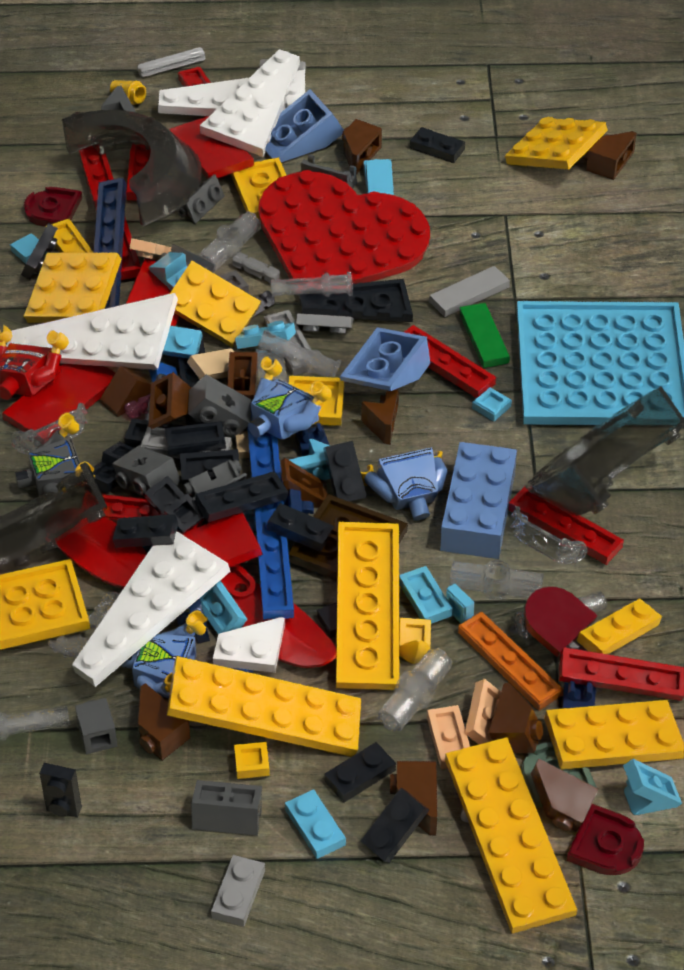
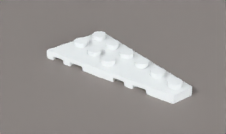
[200,49,300,157]
[158,70,305,116]
[6,293,178,370]
[72,531,231,687]

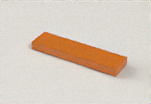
[458,611,563,711]

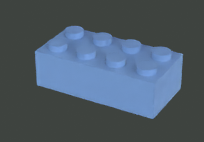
[440,442,517,559]

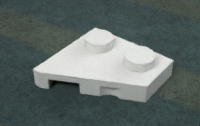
[213,617,285,673]

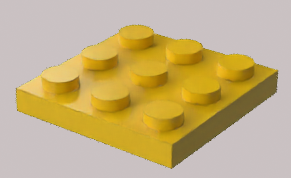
[505,117,608,170]
[24,253,122,323]
[0,559,91,650]

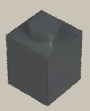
[75,698,118,755]

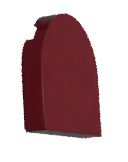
[24,187,83,227]
[524,587,598,657]
[567,804,644,875]

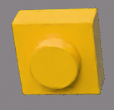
[234,742,270,779]

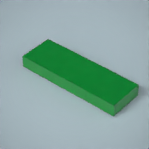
[459,302,510,368]

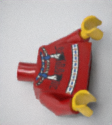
[0,325,69,400]

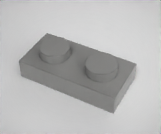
[296,313,353,333]
[211,855,265,927]

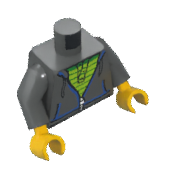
[15,412,95,501]

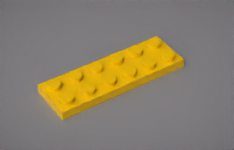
[336,522,399,690]
[167,656,361,757]
[445,737,577,934]

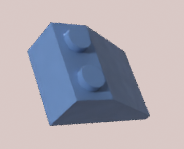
[265,89,344,162]
[340,327,430,391]

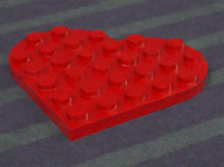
[259,170,430,295]

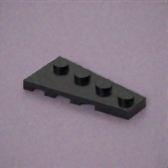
[299,279,413,322]

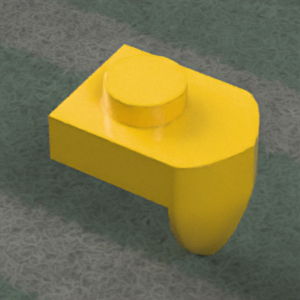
[399,618,431,664]

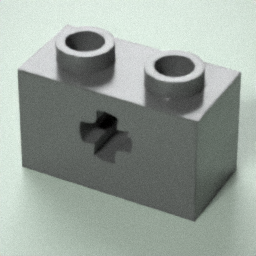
[188,374,251,439]
[112,446,181,496]

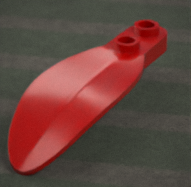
[47,512,147,589]
[221,564,337,668]

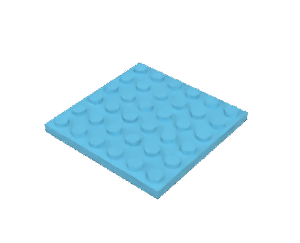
[517,301,684,426]

